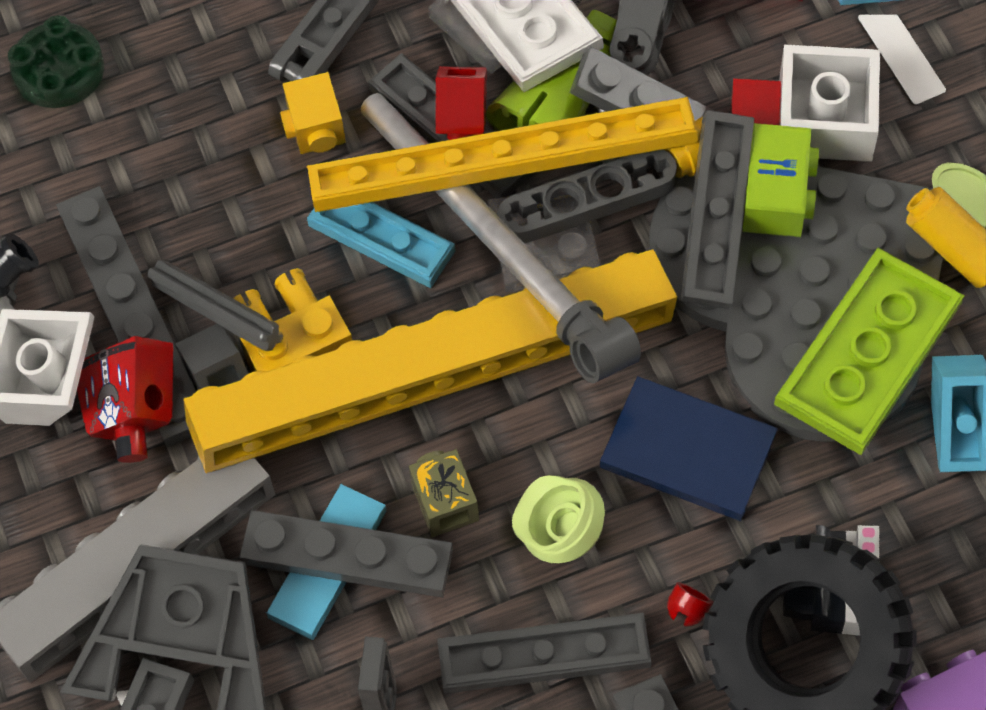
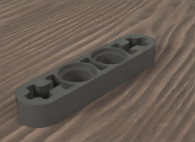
[497,149,677,244]

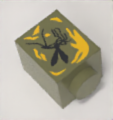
[409,449,479,537]

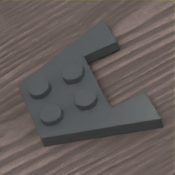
[60,545,267,710]

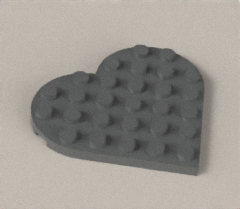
[649,166,943,442]

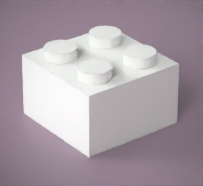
[779,45,880,162]

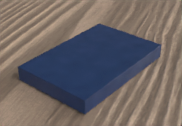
[600,376,778,521]

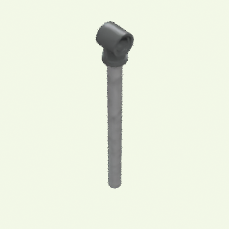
[361,93,641,384]

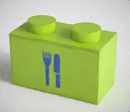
[742,123,819,237]

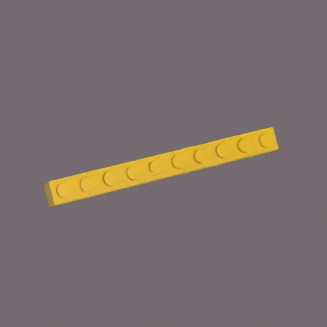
[183,249,677,473]

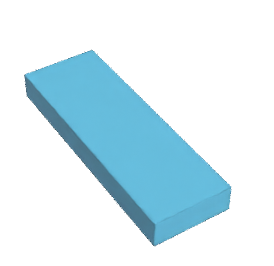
[307,202,455,289]
[266,484,387,640]

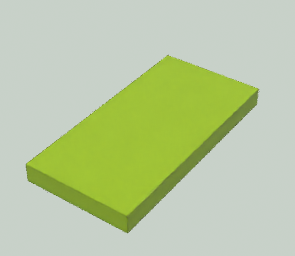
[774,247,965,455]

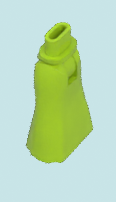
[486,10,617,131]

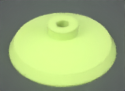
[932,163,986,228]

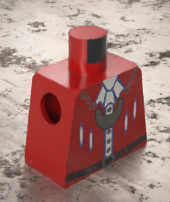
[77,336,173,463]

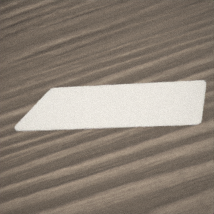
[858,15,946,105]

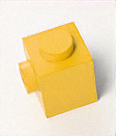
[280,72,346,154]

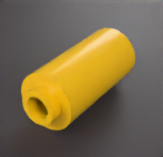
[906,187,986,288]

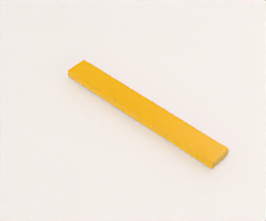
[307,97,698,212]

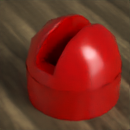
[667,582,713,627]

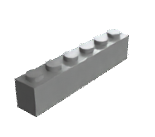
[0,456,275,683]

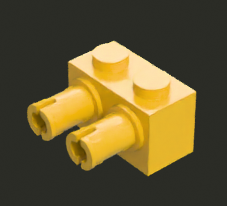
[233,268,352,372]

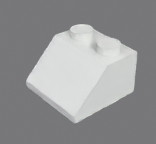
[0,309,95,426]

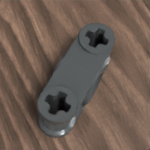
[610,0,675,75]

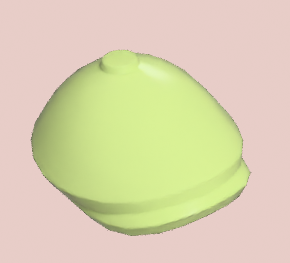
[512,475,605,563]

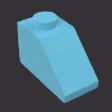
[931,355,986,472]

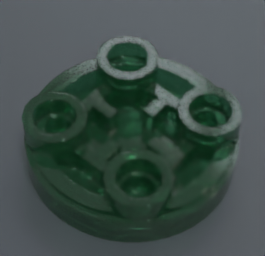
[8,15,105,108]

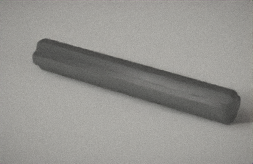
[147,260,283,351]

